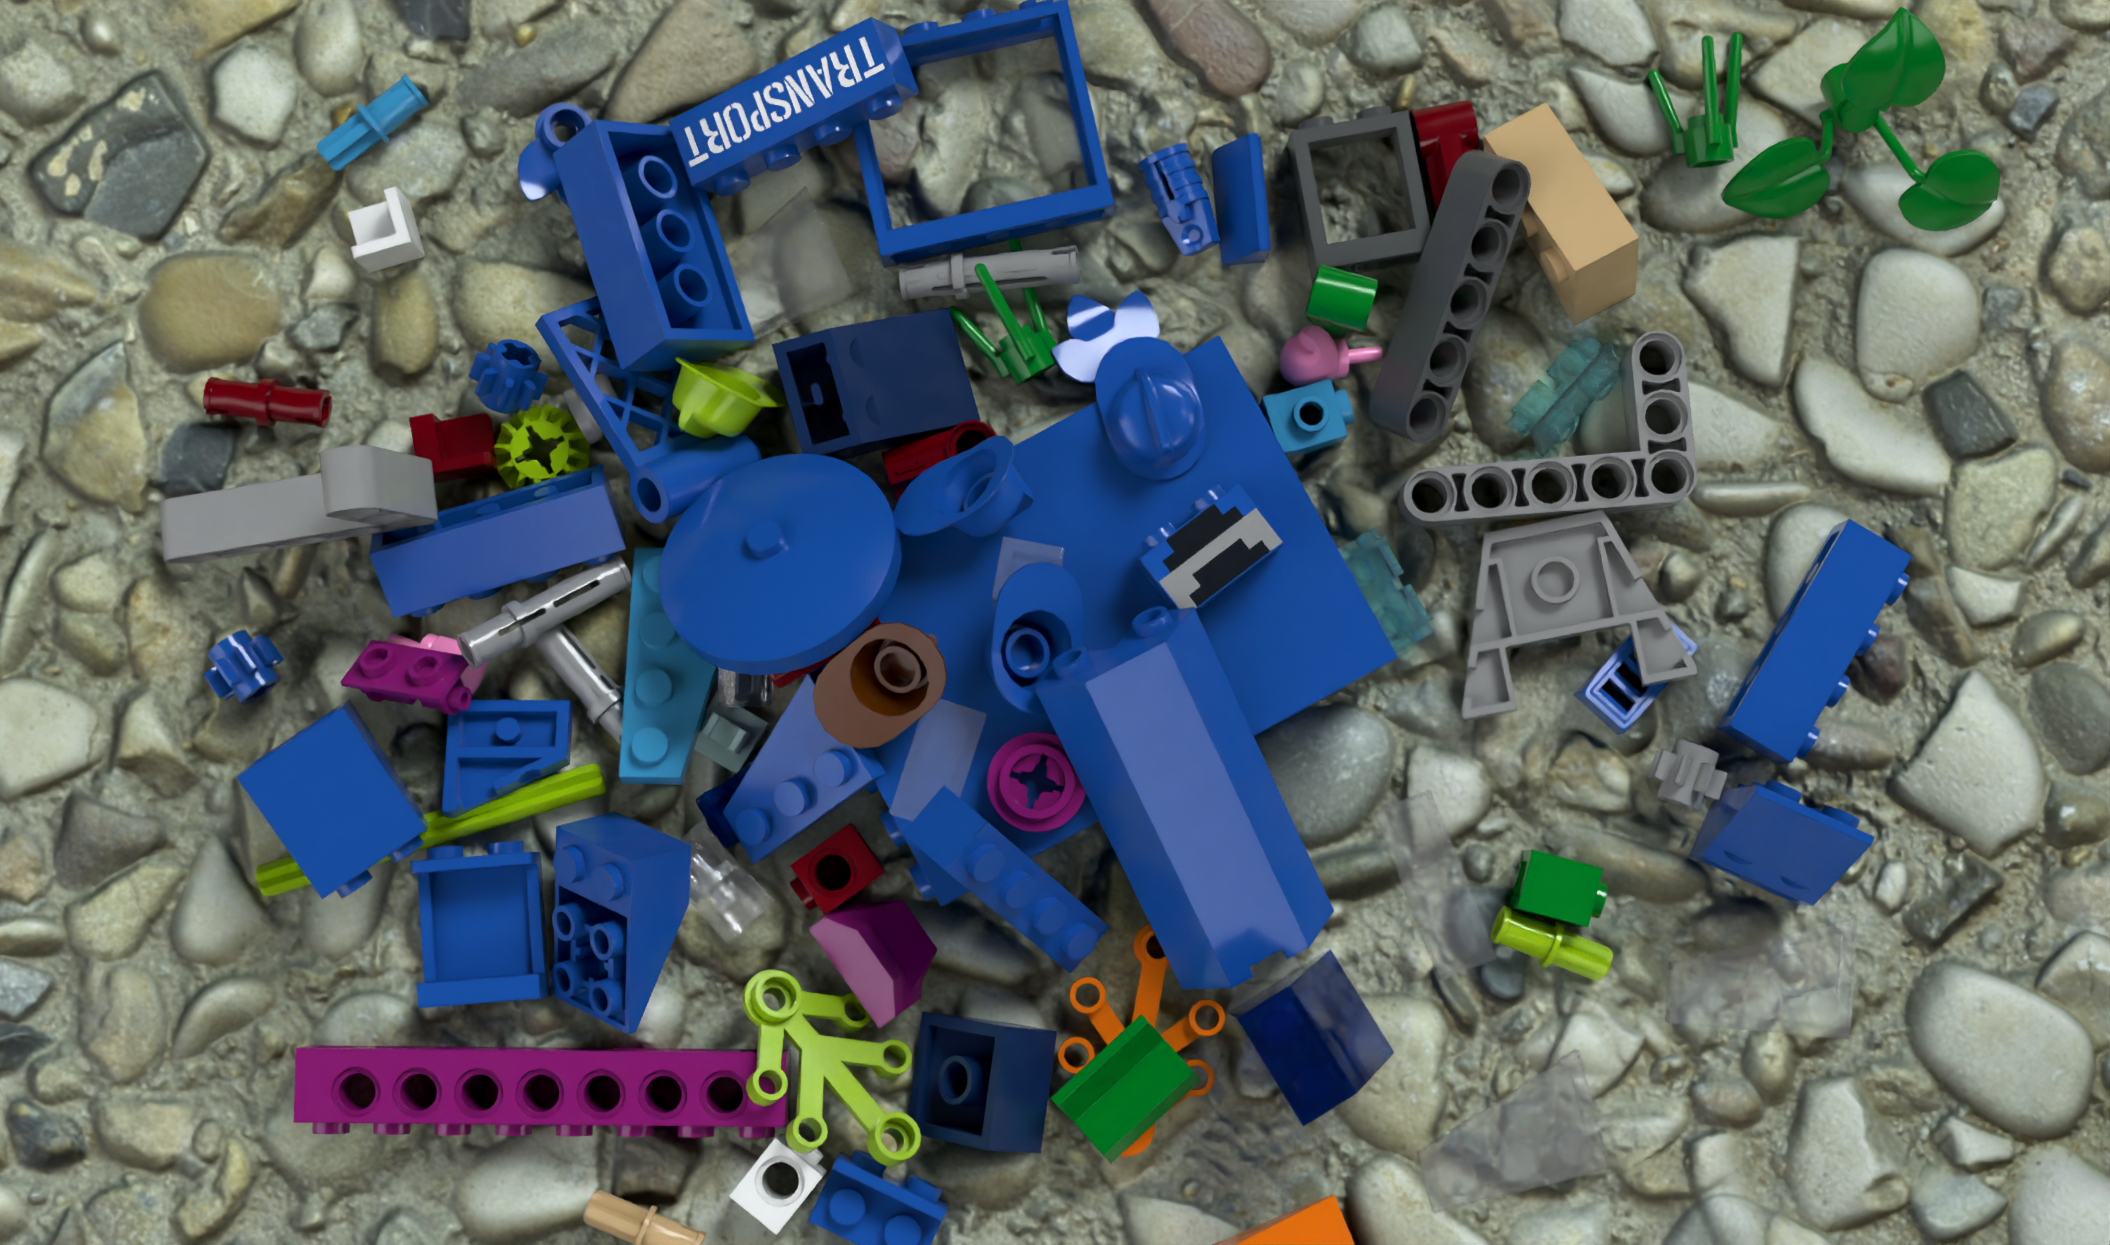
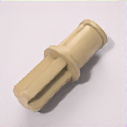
[583,1190,706,1245]

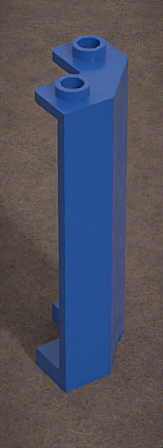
[1035,606,1334,990]

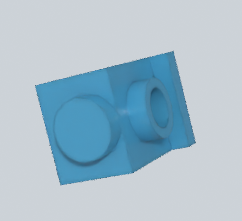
[1259,379,1354,459]

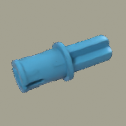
[316,74,429,172]

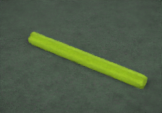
[255,763,606,896]

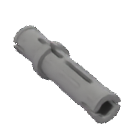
[899,245,1080,301]
[456,554,632,669]
[517,614,625,747]

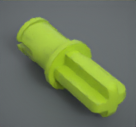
[1490,906,1613,981]

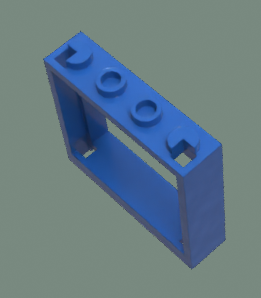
[852,0,1114,268]

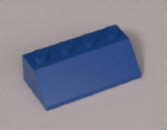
[553,120,756,371]

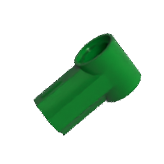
[1305,264,1378,339]

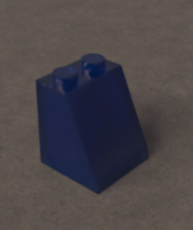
[1228,949,1394,1127]

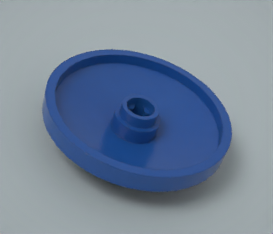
[658,453,902,675]

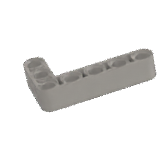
[1396,330,1697,529]
[158,445,438,564]

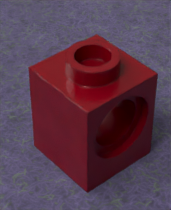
[789,823,888,915]

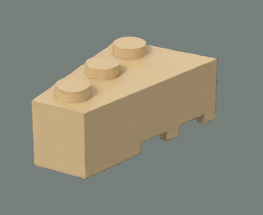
[1483,102,1639,326]

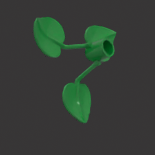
[1720,7,2000,231]

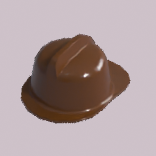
[813,622,947,748]

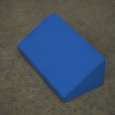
[1212,133,1271,266]

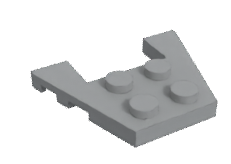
[1462,510,1698,721]

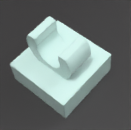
[694,693,770,776]

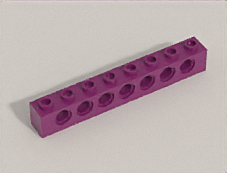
[293,1045,791,1138]

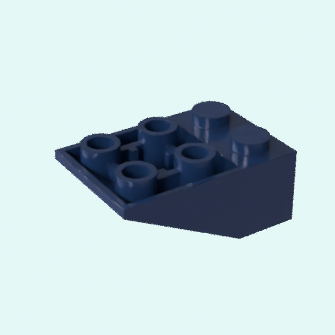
[772,308,981,461]

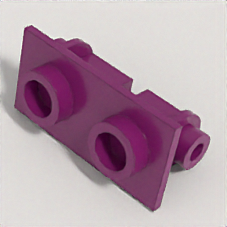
[340,640,472,715]

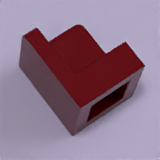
[409,413,498,484]

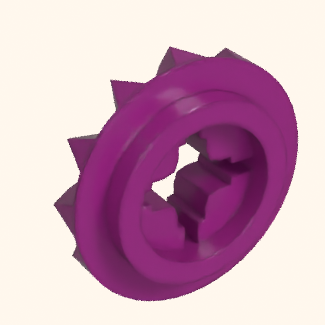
[987,732,1086,832]

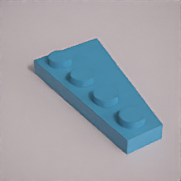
[619,547,720,785]

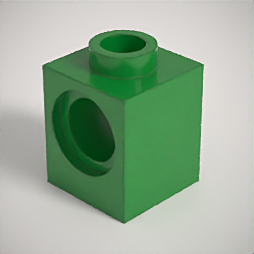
[1509,849,1608,927]

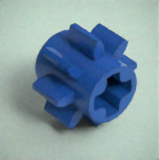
[468,339,548,414]
[203,630,284,705]

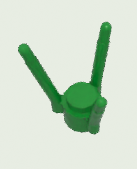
[1648,32,1743,168]
[948,238,1057,386]

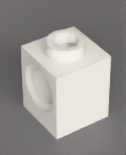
[729,1133,827,1235]

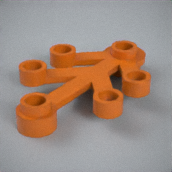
[1058,923,1225,1157]

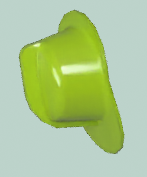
[672,356,788,438]

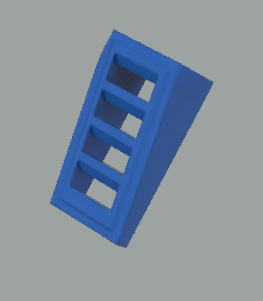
[1573,620,1699,735]

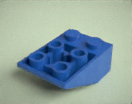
[1689,780,1874,906]
[551,811,691,1035]

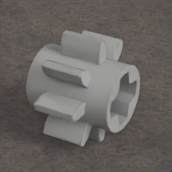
[1647,739,1728,812]

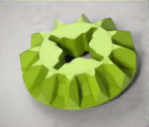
[493,404,590,490]

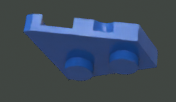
[442,700,573,818]

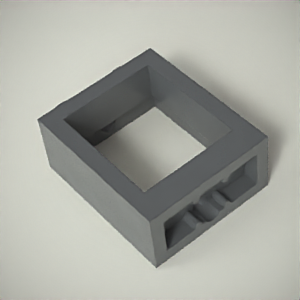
[1286,106,1431,282]

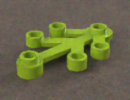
[742,970,921,1166]

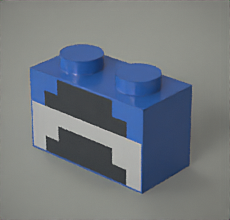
[1137,483,1285,612]

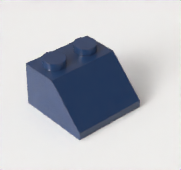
[908,1011,1057,1153]

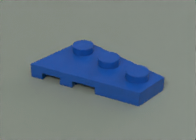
[722,668,886,864]

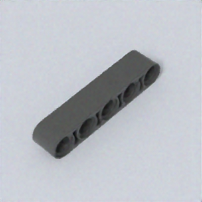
[1369,150,1531,444]

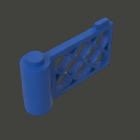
[535,296,761,524]

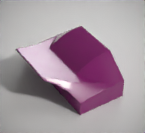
[809,900,937,1028]

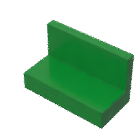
[1051,1014,1201,1163]

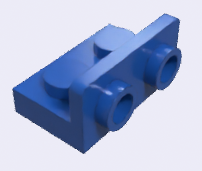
[808,1148,949,1245]

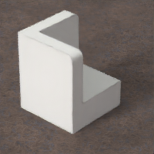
[348,186,425,273]

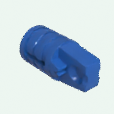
[1138,143,1221,256]

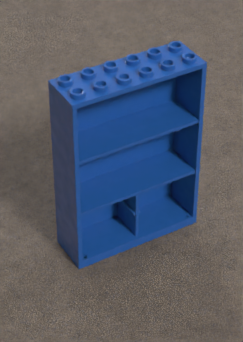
[804,336,1398,906]

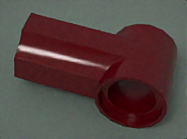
[1409,100,1479,219]
[881,420,998,502]

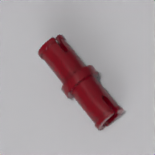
[203,377,332,428]

